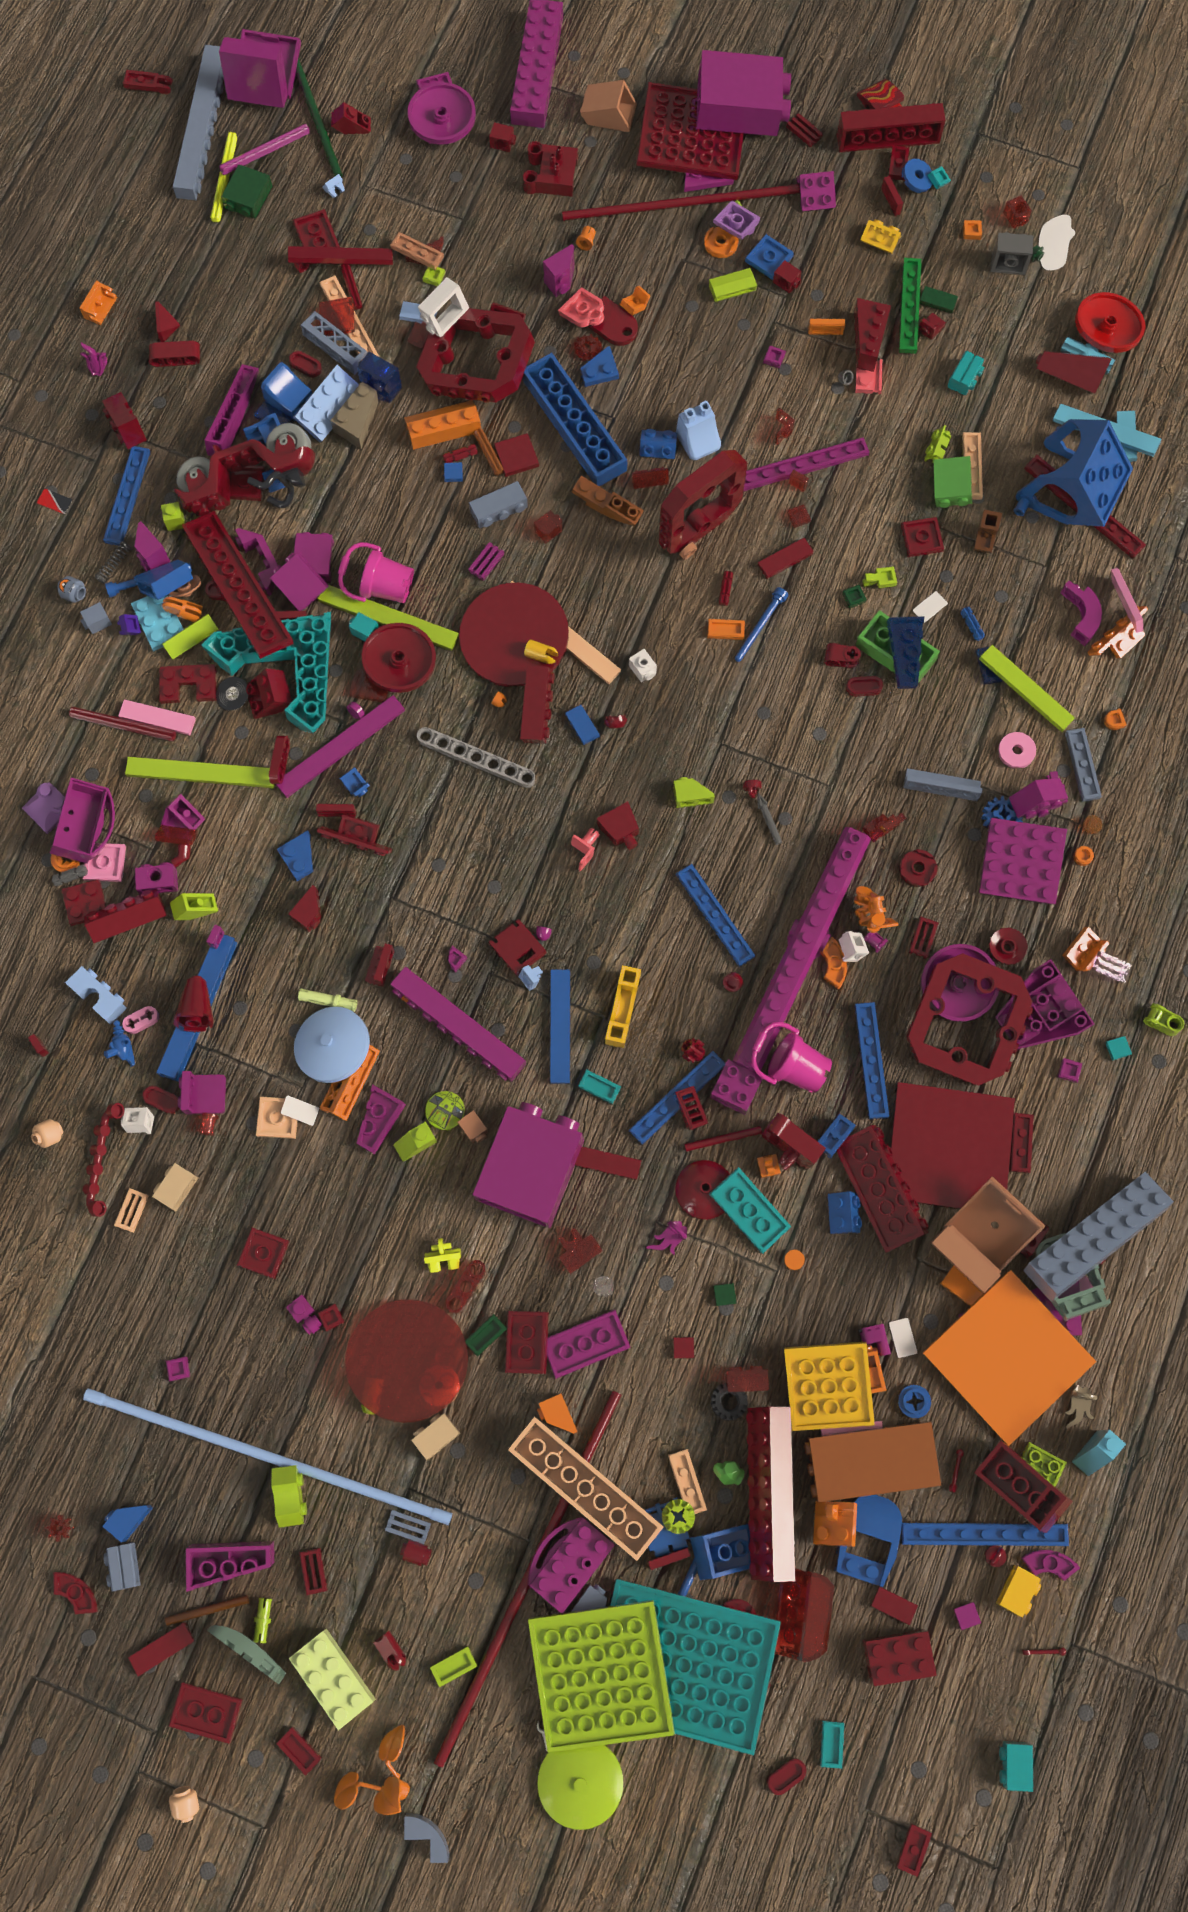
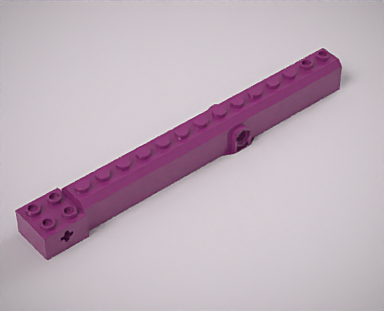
[710,827,871,1115]

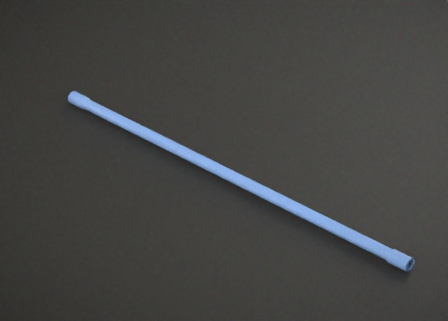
[83,1388,453,1526]

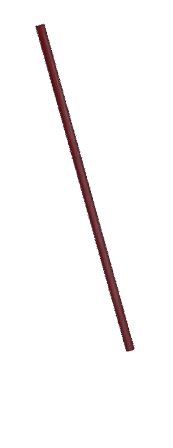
[433,1391,622,1768]

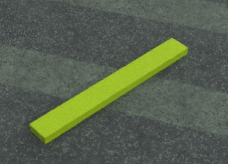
[318,585,459,651]
[125,757,275,788]

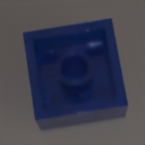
[357,351,402,403]

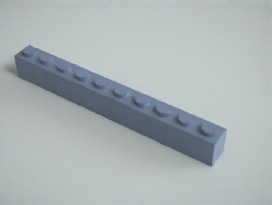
[173,45,224,200]

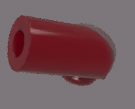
[170,840,191,868]

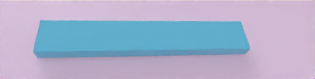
[1053,404,1161,457]

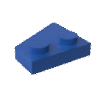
[580,346,619,387]

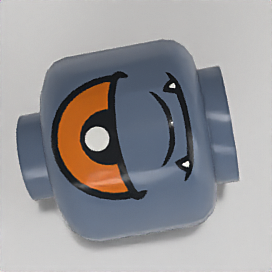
[57,576,86,603]

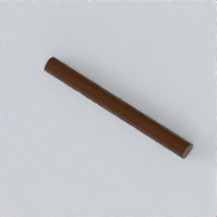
[165,1595,249,1626]

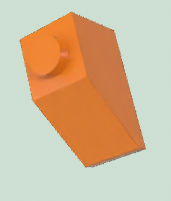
[537,1394,577,1434]

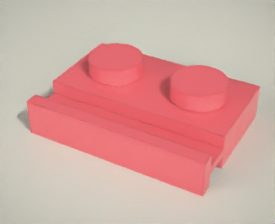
[855,359,882,394]

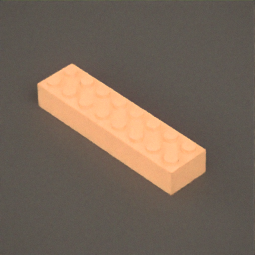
[508,1417,664,1561]

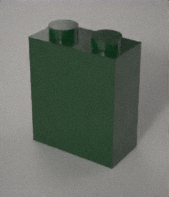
[221,164,272,219]

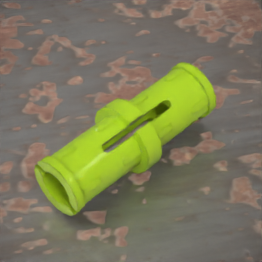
[253,1597,272,1643]

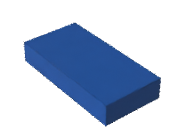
[565,705,600,745]

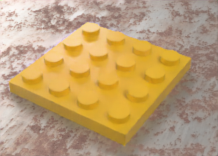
[784,1342,875,1431]

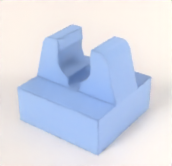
[322,174,345,198]
[518,965,543,991]

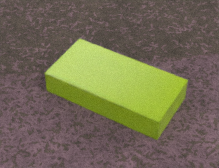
[430,1646,478,1687]

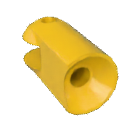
[524,640,558,664]

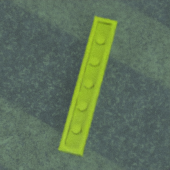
[979,645,1075,732]

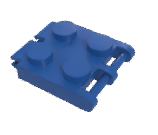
[645,1497,690,1557]

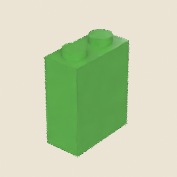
[934,456,972,508]

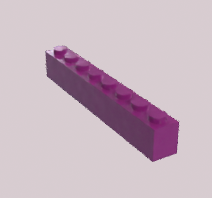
[391,966,526,1082]

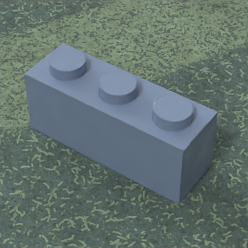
[469,481,528,529]

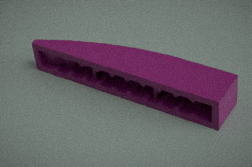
[205,364,259,456]

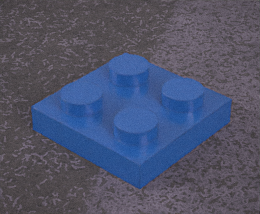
[745,234,794,280]

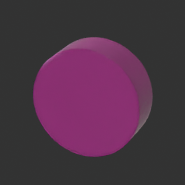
[346,702,365,720]

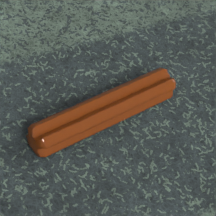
[474,428,504,476]

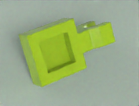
[862,567,897,588]

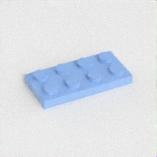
[293,365,359,442]

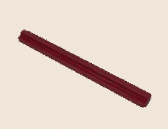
[69,707,176,741]

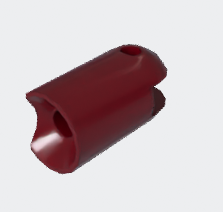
[373,1630,406,1671]

